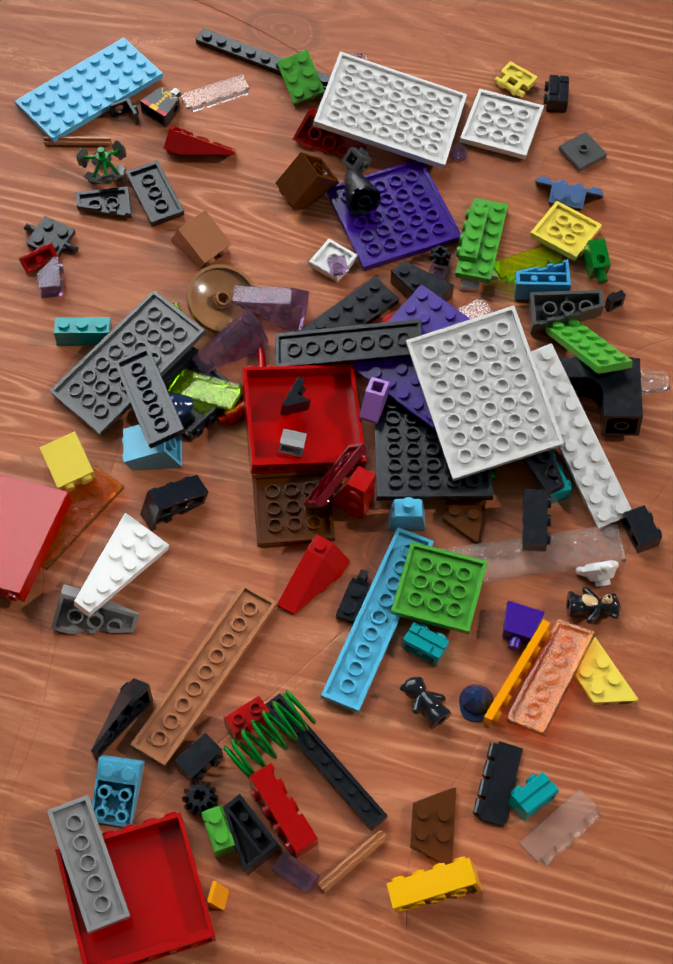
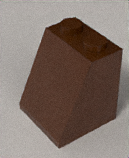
[275,152,339,209]

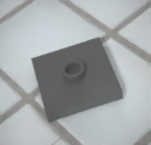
[559,132,607,172]

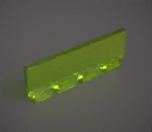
[494,245,563,284]
[168,369,242,411]

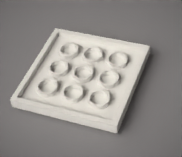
[460,89,544,160]

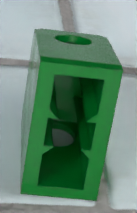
[581,238,611,284]

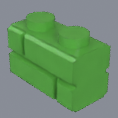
[201,805,236,858]

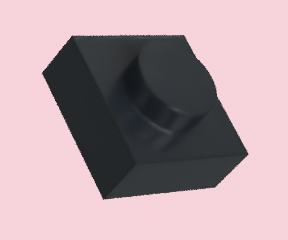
[604,290,626,312]

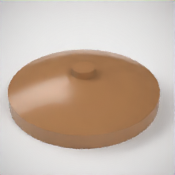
[186,264,259,335]

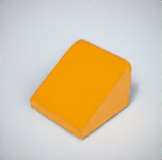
[207,881,229,911]

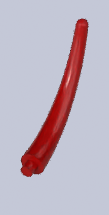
[218,347,266,426]

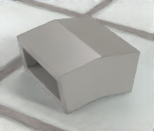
[278,428,307,457]

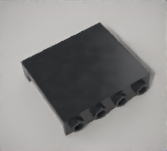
[162,347,243,442]

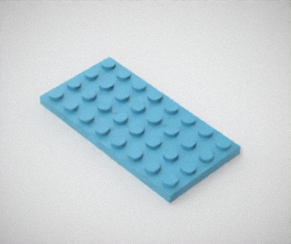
[15,38,163,142]

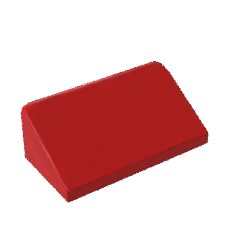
[19,242,59,275]

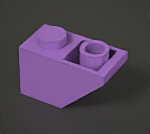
[359,377,389,424]

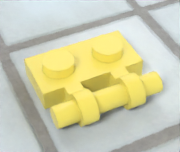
[494,61,538,98]

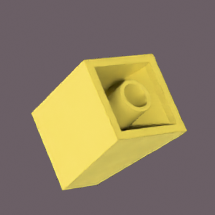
[39,431,96,492]

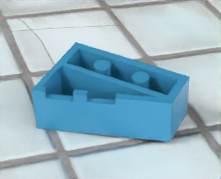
[514,259,571,300]

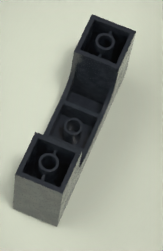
[558,356,643,436]

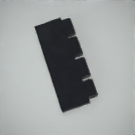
[473,741,523,827]

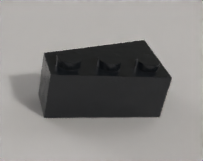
[390,261,454,302]
[223,794,282,875]

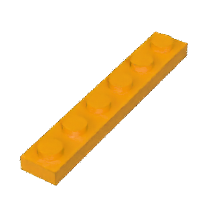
[483,619,551,727]

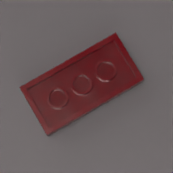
[303,443,368,509]

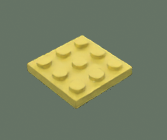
[530,201,602,261]

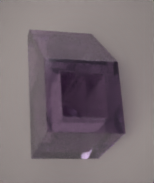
[37,256,65,298]

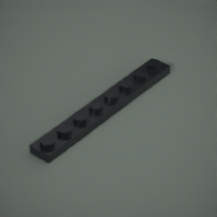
[265,693,388,831]

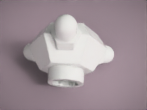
[576,560,619,587]

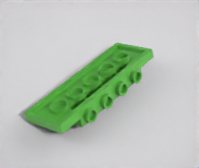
[455,198,508,284]

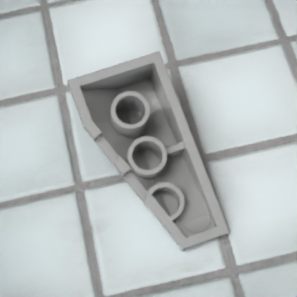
[51,584,139,634]

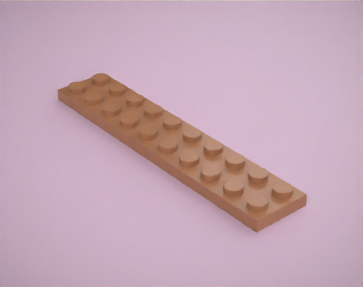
[130,583,277,768]

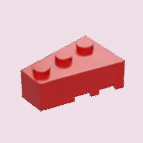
[331,466,376,519]

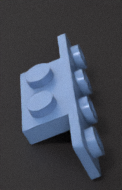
[535,176,604,210]

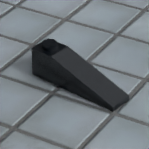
[91,678,153,760]

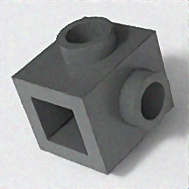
[342,147,372,173]

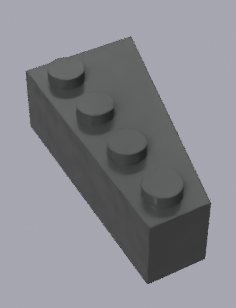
[527,290,604,334]

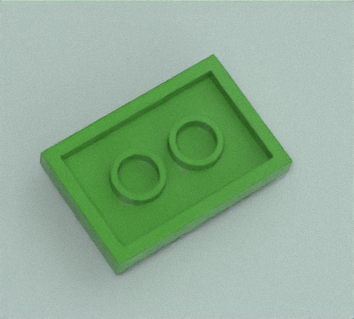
[276,49,325,106]

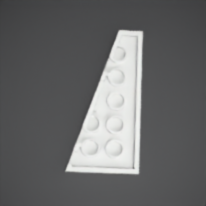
[74,513,169,617]

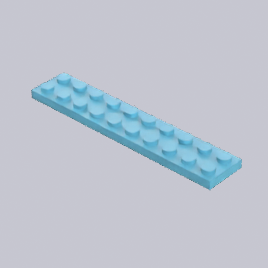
[321,527,434,713]

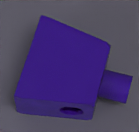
[502,601,544,652]

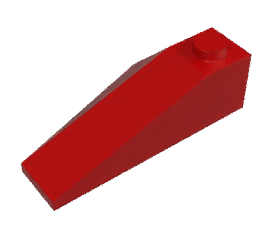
[163,125,236,156]

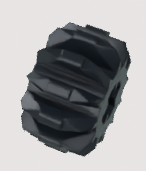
[182,780,218,817]

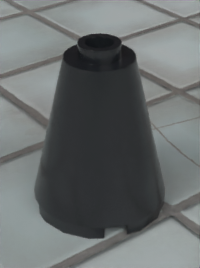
[344,169,381,216]

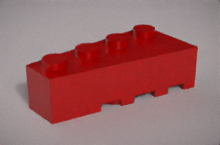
[249,763,318,858]

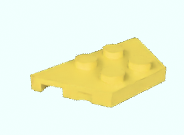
[570,636,638,705]

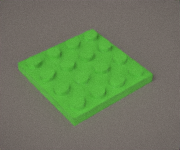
[391,541,488,635]

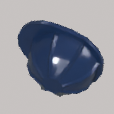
[459,684,494,722]

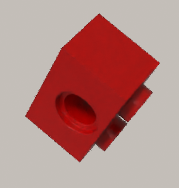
[224,696,270,741]

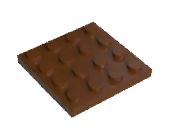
[252,469,335,547]

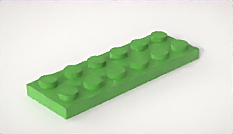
[545,320,632,374]

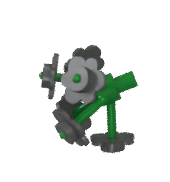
[76,140,127,184]

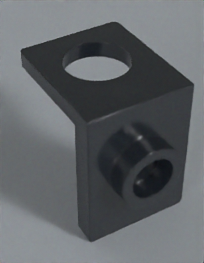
[110,98,139,125]

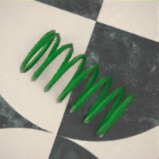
[223,690,316,779]

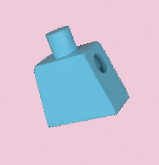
[388,497,425,531]

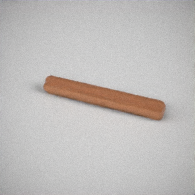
[43,136,111,146]
[318,830,387,893]

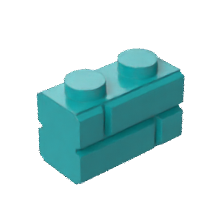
[402,622,449,666]
[508,772,559,821]

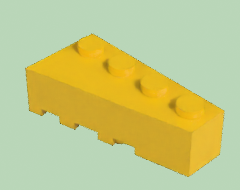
[386,857,483,913]

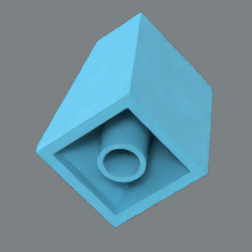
[122,424,182,470]

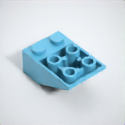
[92,755,145,827]

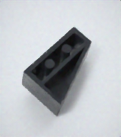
[140,475,209,532]
[522,489,551,552]

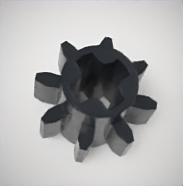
[429,245,451,268]

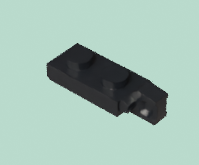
[336,569,369,624]

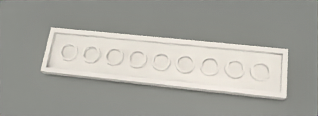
[531,343,632,530]

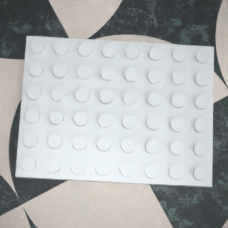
[313,52,467,169]
[406,305,564,481]

